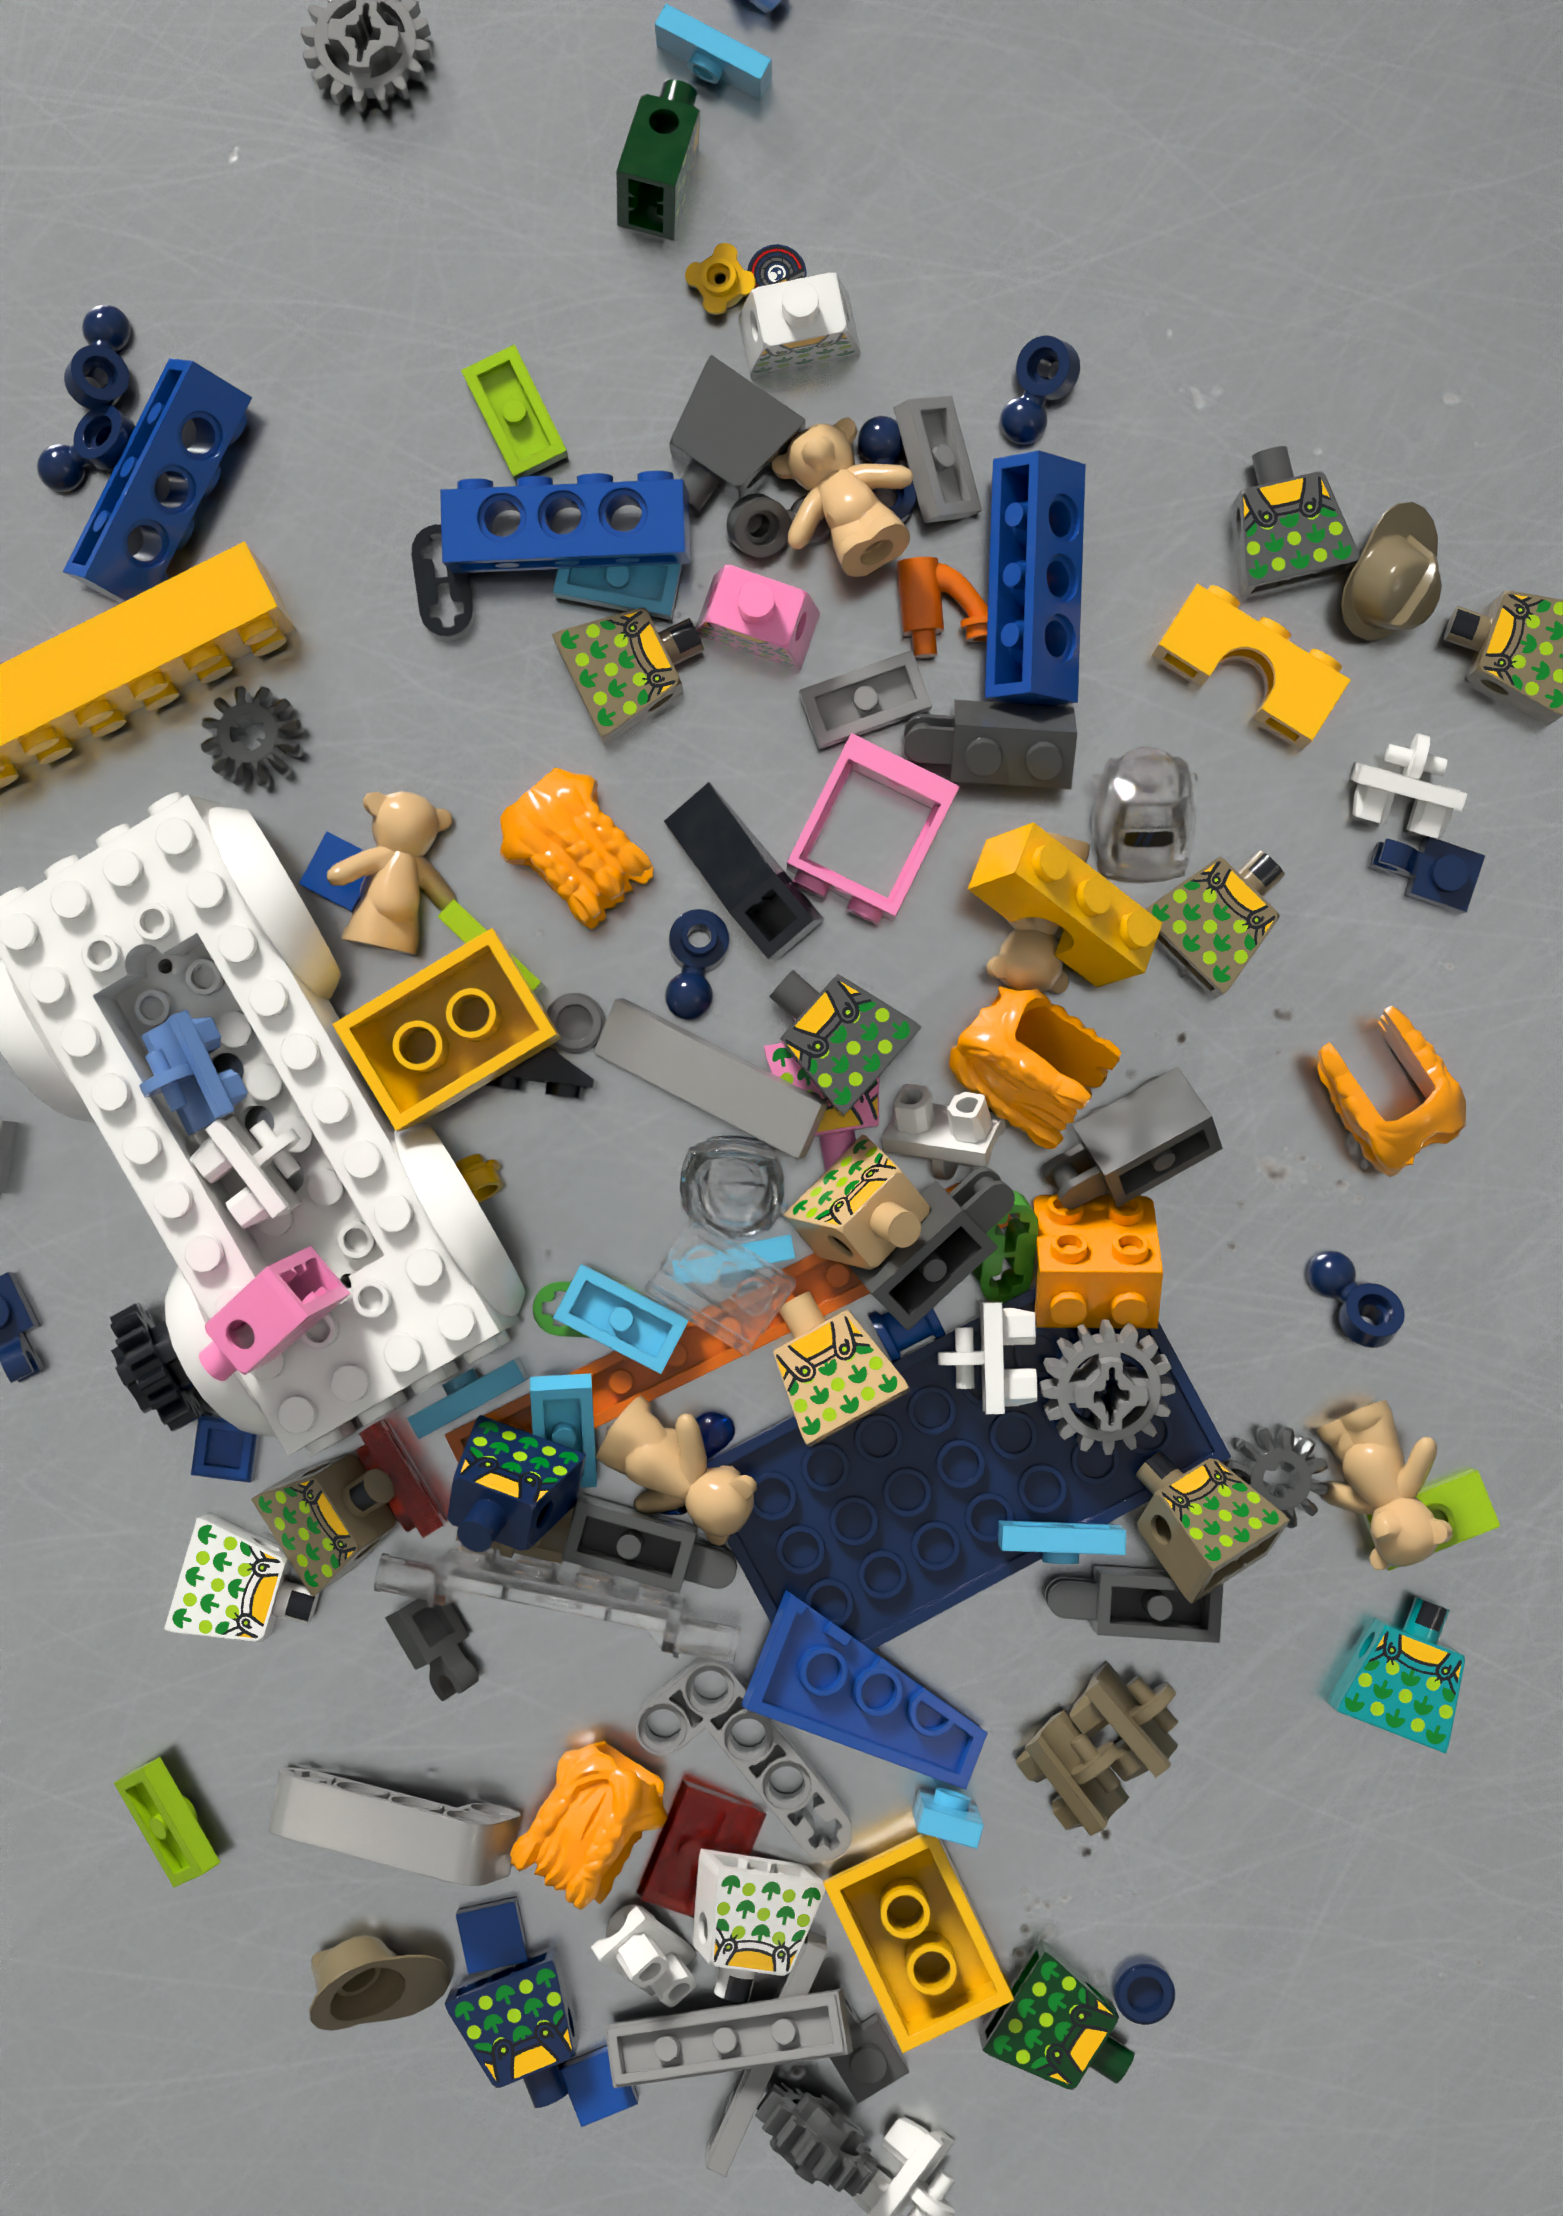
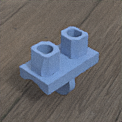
[139,1010,248,1136]

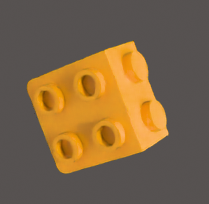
[1033,1194,1163,1329]

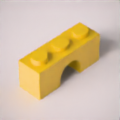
[1152,583,1351,749]
[968,822,1162,987]

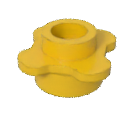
[685,243,756,315]

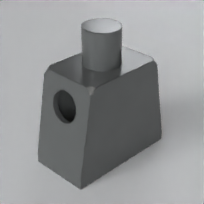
[669,355,806,513]

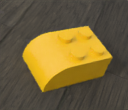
[332,928,562,1131]
[823,1833,1014,2053]

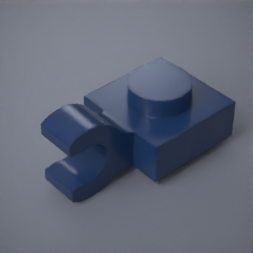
[1371,836,1485,914]
[0,1272,42,1383]

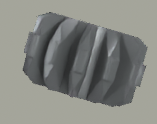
[201,686,304,788]
[1225,1426,1329,1528]

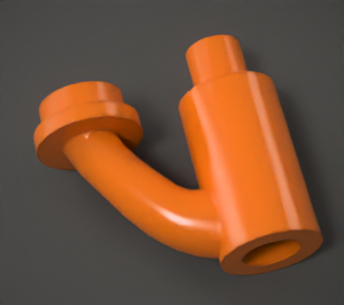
[897,557,988,658]

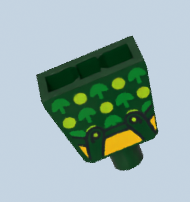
[616,79,700,240]
[979,1939,1135,2090]

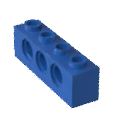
[63,358,252,604]
[985,450,1086,706]
[440,471,691,573]

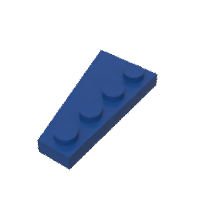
[741,1590,988,1790]

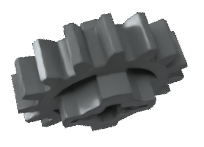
[755,2083,879,2196]

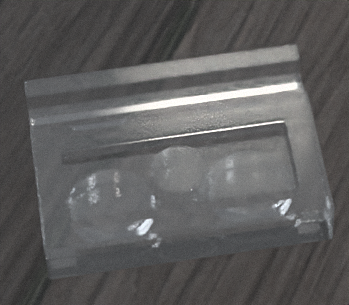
[645,1215,796,1356]

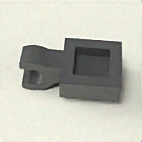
[385,1584,479,1701]
[829,1987,909,2104]

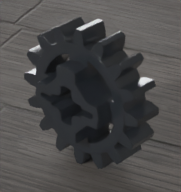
[110,1303,201,1432]

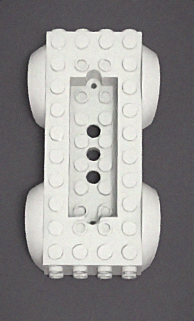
[0,792,526,1457]

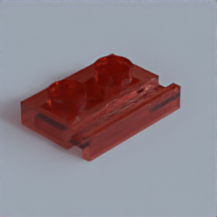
[356,1419,447,1538]
[636,1780,767,1918]

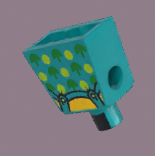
[1327,1596,1465,1754]

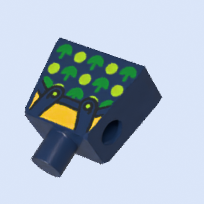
[447,1415,586,1552]
[445,1946,578,2108]

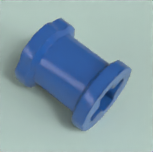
[868,1308,946,1363]

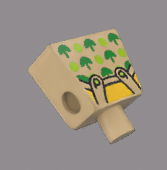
[783,1134,931,1270]
[773,1291,910,1447]

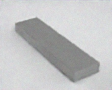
[593,998,829,1159]
[705,1930,827,2177]
[604,1989,853,2088]

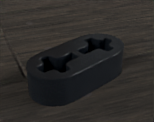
[411,524,476,642]

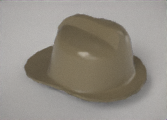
[1341,502,1442,641]
[309,1935,450,2031]

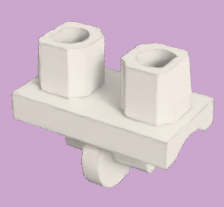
[1350,733,1467,839]
[882,1084,1006,1180]
[190,1115,302,1229]
[938,1301,1037,1414]
[591,1904,698,2008]
[852,2117,955,2216]

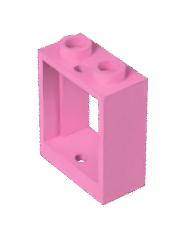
[787,733,960,925]

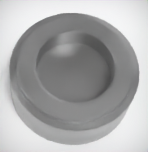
[546,993,606,1054]

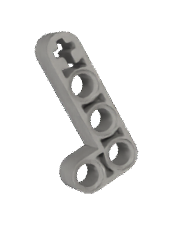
[635,1654,853,1861]
[268,1767,521,1886]

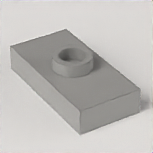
[893,396,982,523]
[799,650,932,750]

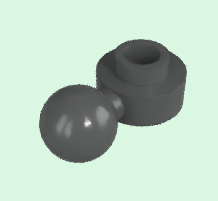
[727,493,831,558]

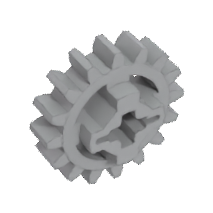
[300,0,432,112]
[1039,1319,1175,1455]

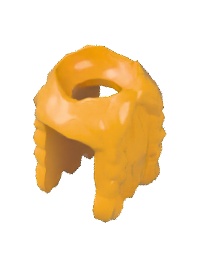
[500,768,654,929]
[949,985,1122,1149]
[1317,1006,1466,1177]
[510,1741,668,1910]

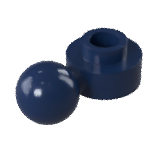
[64,305,131,409]
[1000,335,1080,445]
[37,405,135,492]
[858,416,916,523]
[665,909,729,1020]
[1307,1251,1405,1348]

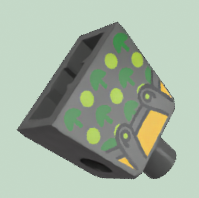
[1233,446,1360,598]
[769,970,922,1117]

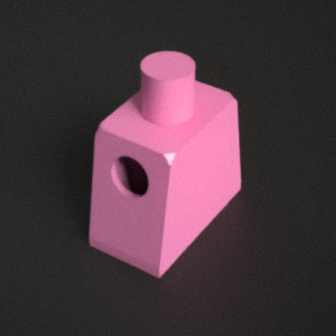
[199,1246,351,1381]

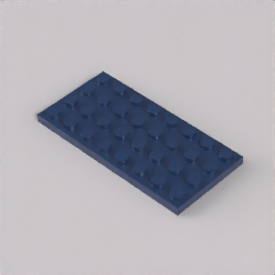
[707,1285,1231,1650]

